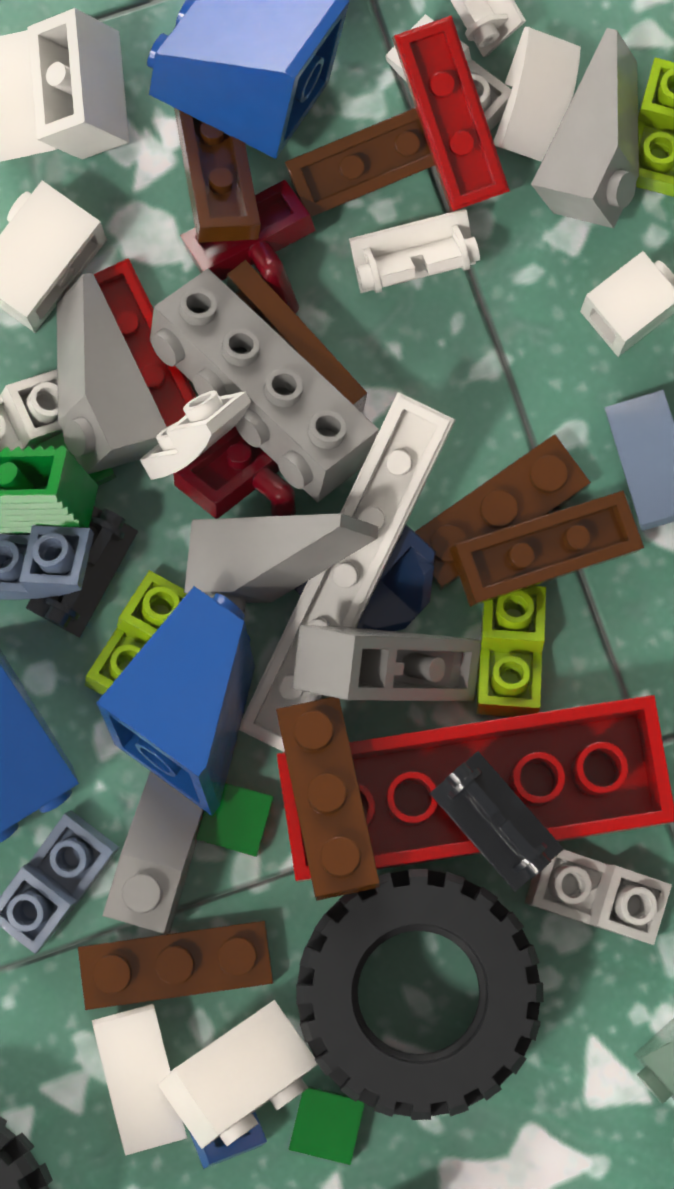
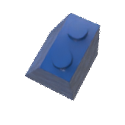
[147,0,350,159]
[97,586,255,816]
[0,649,79,843]

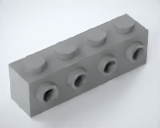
[150,269,379,503]

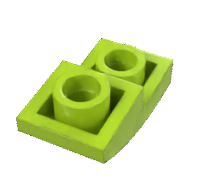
[636,57,674,197]
[85,570,187,695]
[476,586,546,717]

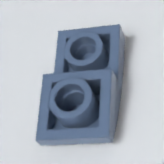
[604,390,674,531]
[0,525,94,600]
[0,810,120,954]

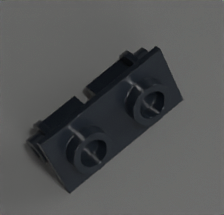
[26,506,138,638]
[429,751,564,892]

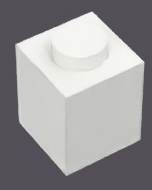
[580,251,674,357]

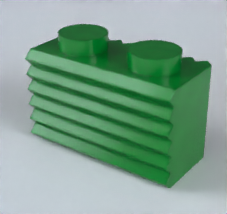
[0,445,99,533]

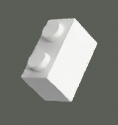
[27,8,129,160]
[0,180,107,333]
[158,1000,318,1149]

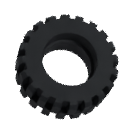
[296,869,544,1120]

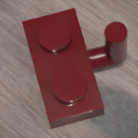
[180,179,316,314]
[173,425,296,519]

